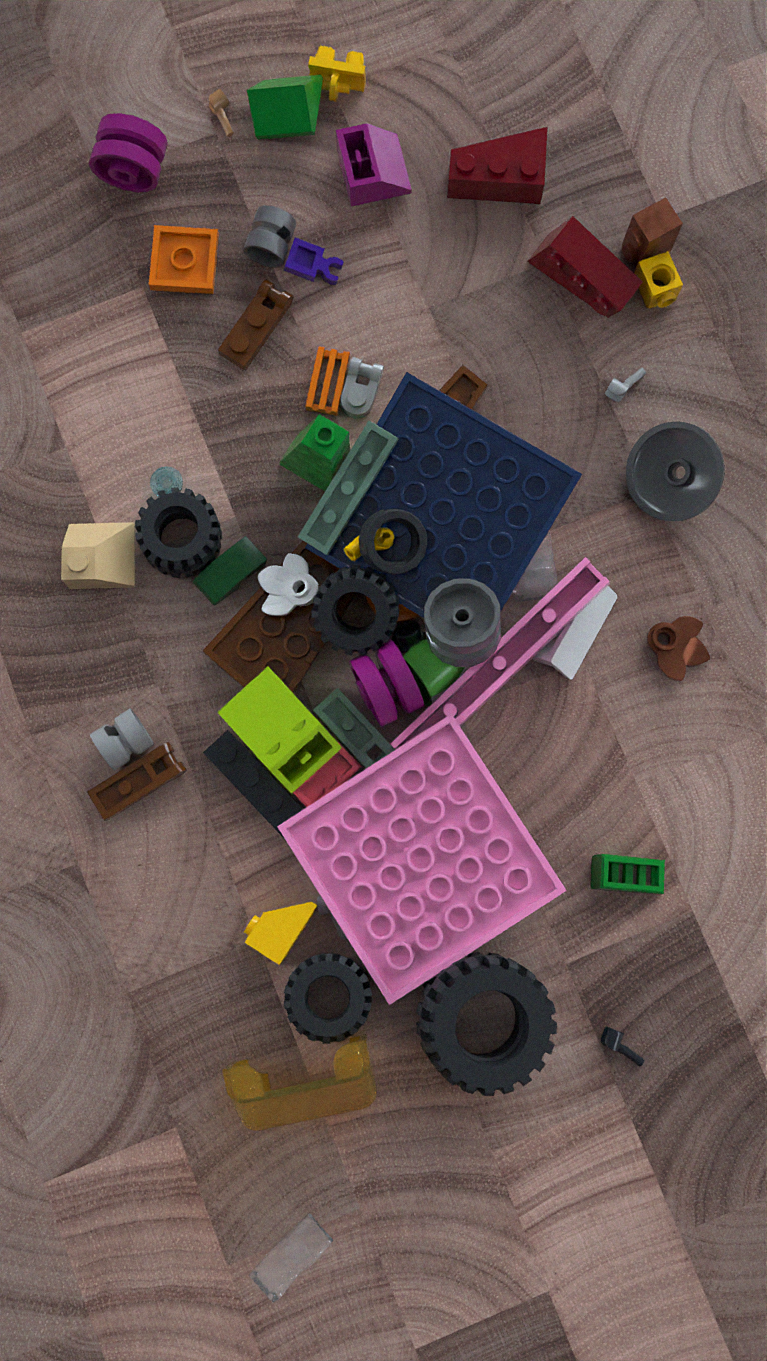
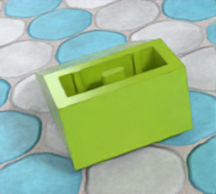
[217,667,342,794]

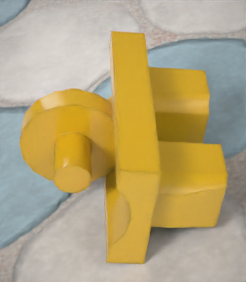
[308,46,366,102]

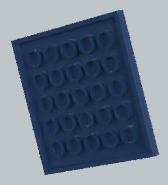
[305,372,582,618]

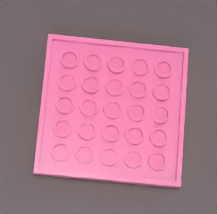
[277,714,567,1005]

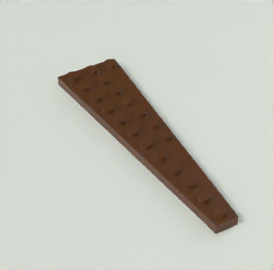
[203,365,487,694]

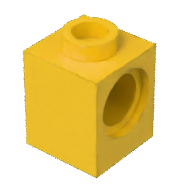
[634,251,683,309]

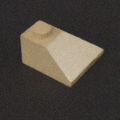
[61,522,135,589]

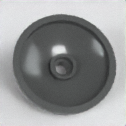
[626,421,725,521]

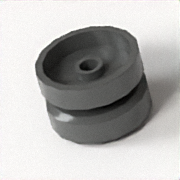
[424,579,501,667]

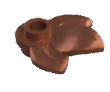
[647,616,710,681]

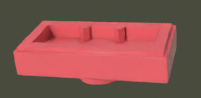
[292,742,362,808]

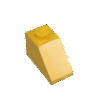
[244,902,318,965]

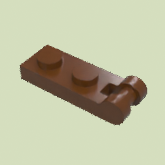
[218,279,294,371]
[87,742,187,821]

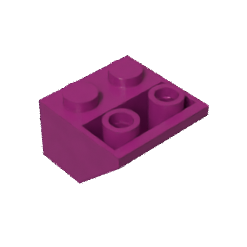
[336,123,412,207]

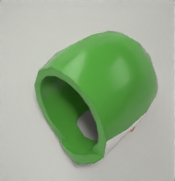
[403,639,466,706]

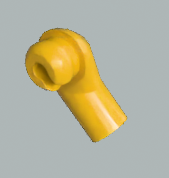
[344,527,394,561]

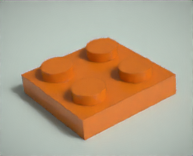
[149,225,219,294]

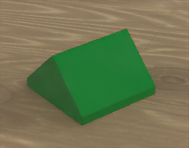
[247,74,323,140]

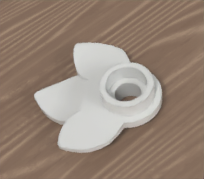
[258,553,319,616]

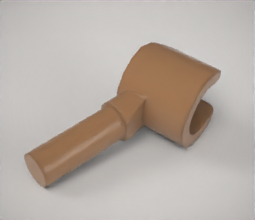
[209,89,234,137]

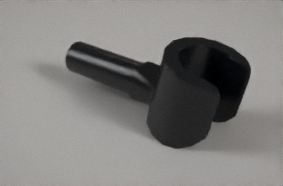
[601,1026,645,1067]

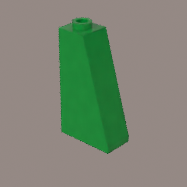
[279,414,350,491]

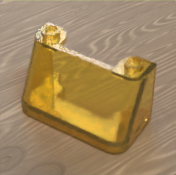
[222,1034,377,1131]

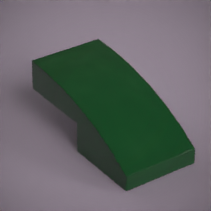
[193,536,267,606]

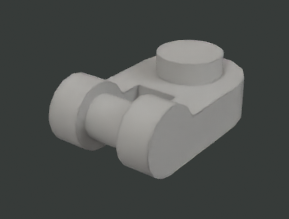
[341,357,384,419]

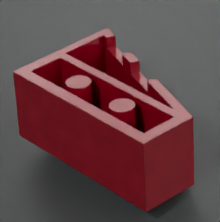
[447,127,548,204]
[527,216,643,318]

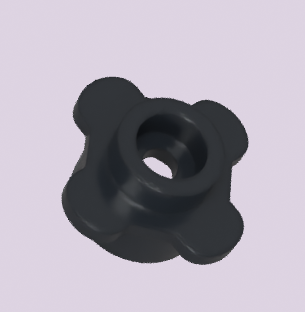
[392,621,427,653]

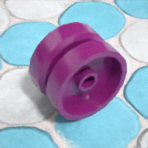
[88,113,168,192]
[349,640,424,728]

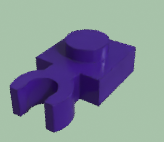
[283,237,344,285]

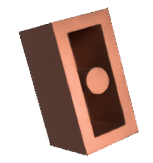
[622,197,683,267]

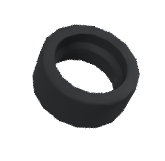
[358,509,428,575]

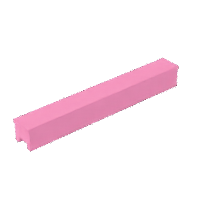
[391,557,610,750]

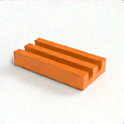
[305,346,350,416]

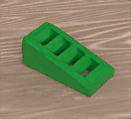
[590,854,665,894]

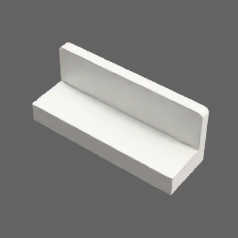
[532,586,618,679]

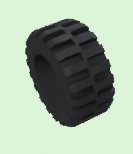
[416,952,557,1096]

